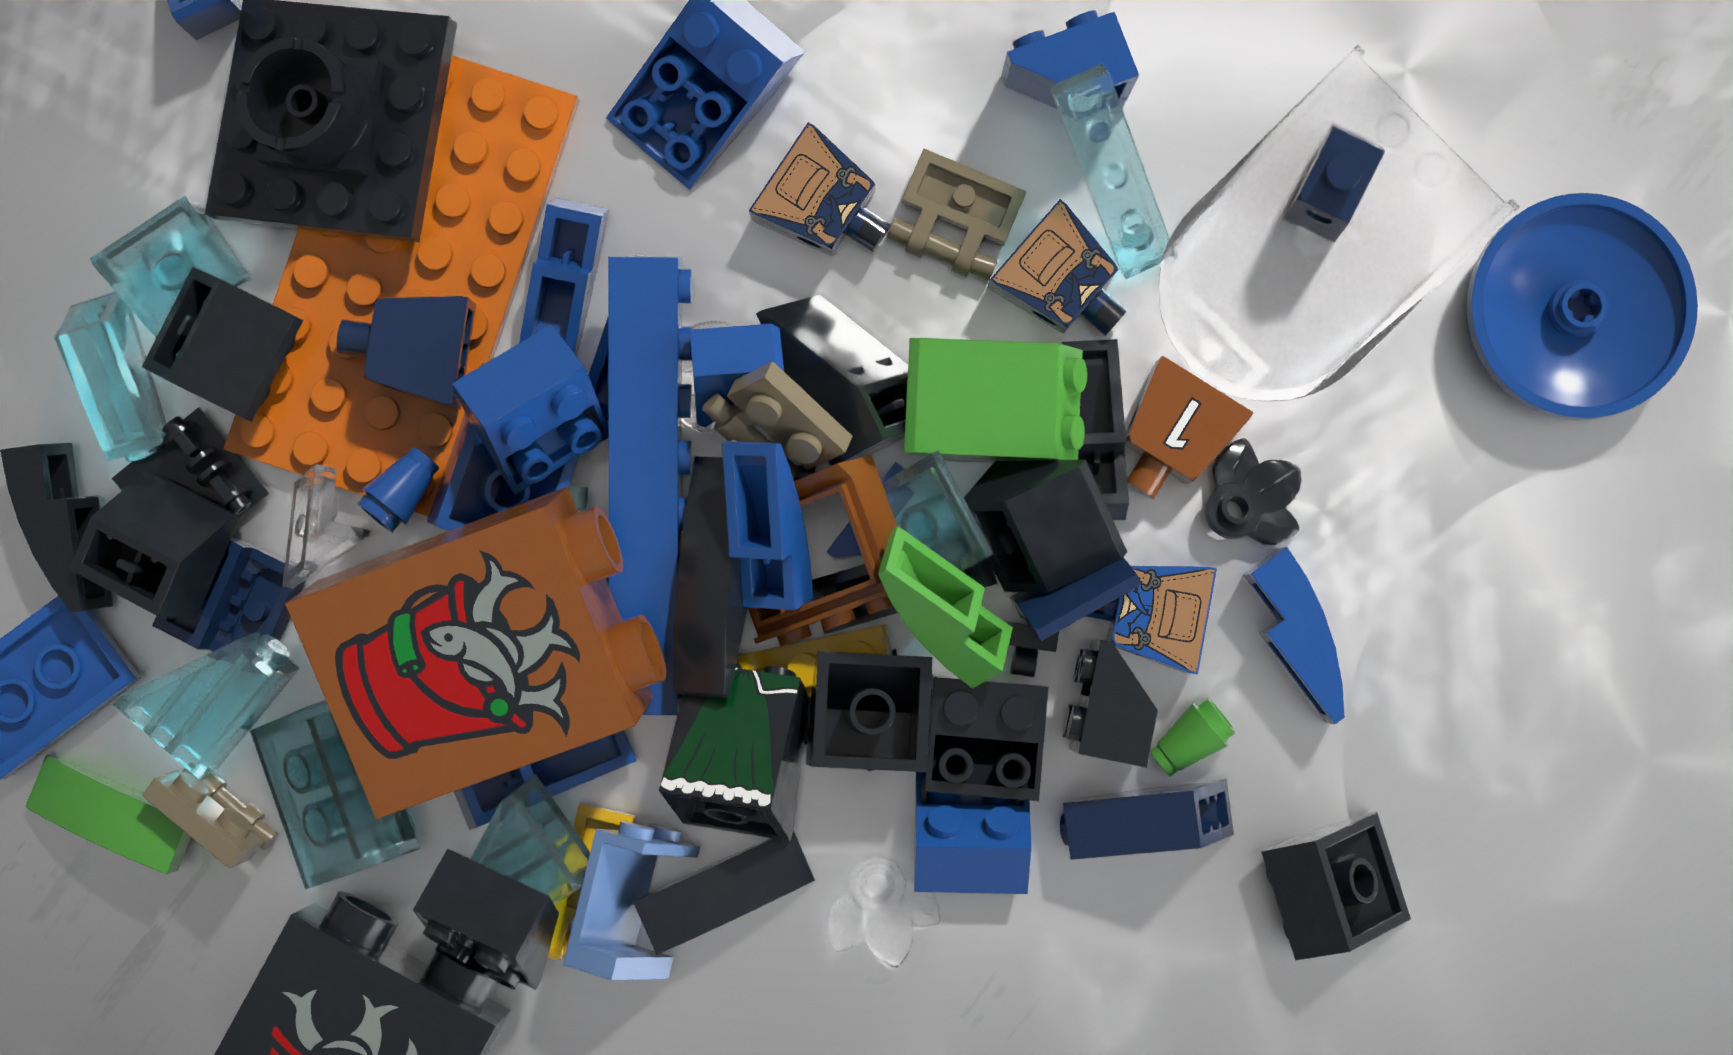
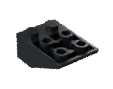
[756,295,908,466]

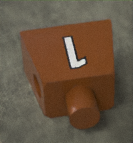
[1126,355,1254,500]

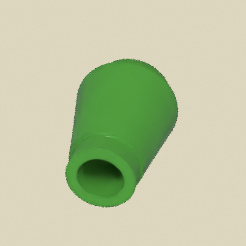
[1150,697,1236,777]

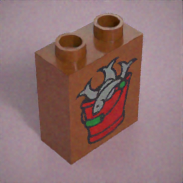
[285,486,666,819]

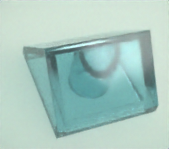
[90,195,250,338]
[882,450,993,572]

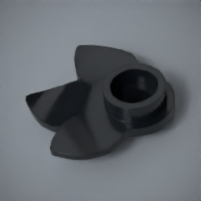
[1204,438,1302,545]

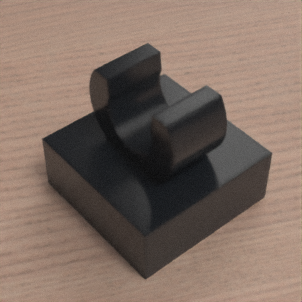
[1004,621,1059,677]

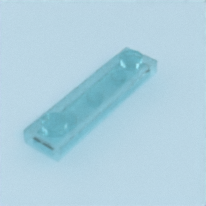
[1049,63,1177,280]

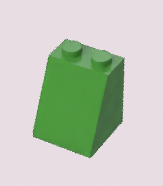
[904,338,1087,462]

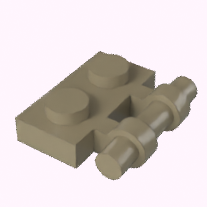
[887,148,1027,280]
[702,361,853,478]
[142,762,278,869]

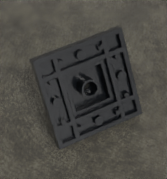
[205,0,457,243]

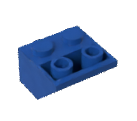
[1001,10,1139,118]
[452,325,609,494]
[914,772,1032,894]

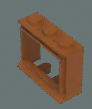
[748,455,898,647]

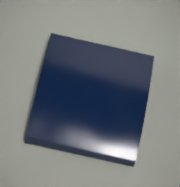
[152,536,309,673]
[1009,557,1142,641]

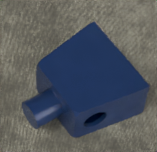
[337,296,476,410]

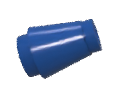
[357,446,439,533]

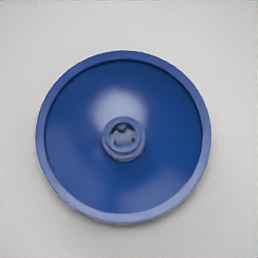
[1467,193,1698,420]

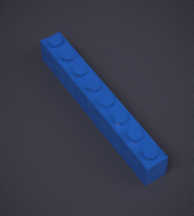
[608,256,693,715]

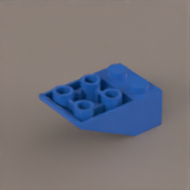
[606,0,805,190]

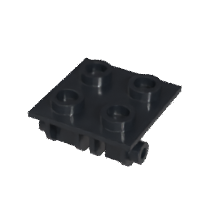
[112,407,270,519]

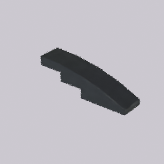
[673,456,748,699]

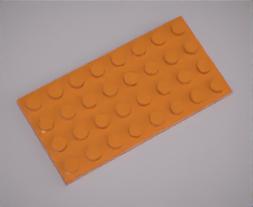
[223,55,580,516]

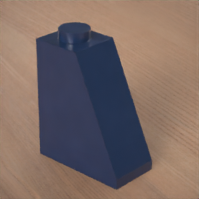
[1060,779,1234,860]

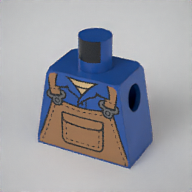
[1085,566,1217,674]

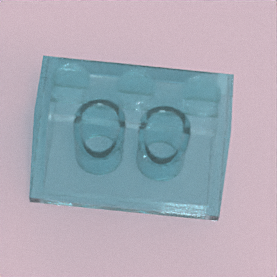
[250,700,420,889]

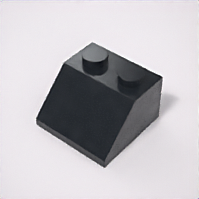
[806,651,933,772]
[1261,812,1411,961]

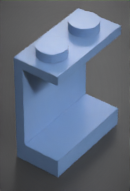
[563,821,700,981]

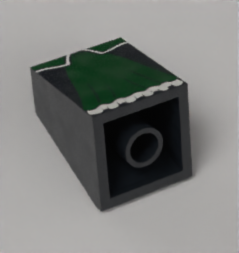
[659,663,810,841]

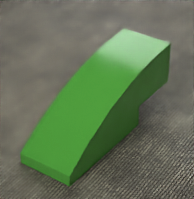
[878,526,1013,689]
[25,754,191,874]

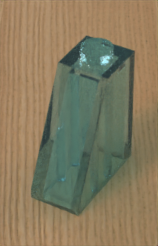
[54,289,167,462]
[113,632,300,779]
[471,774,590,904]

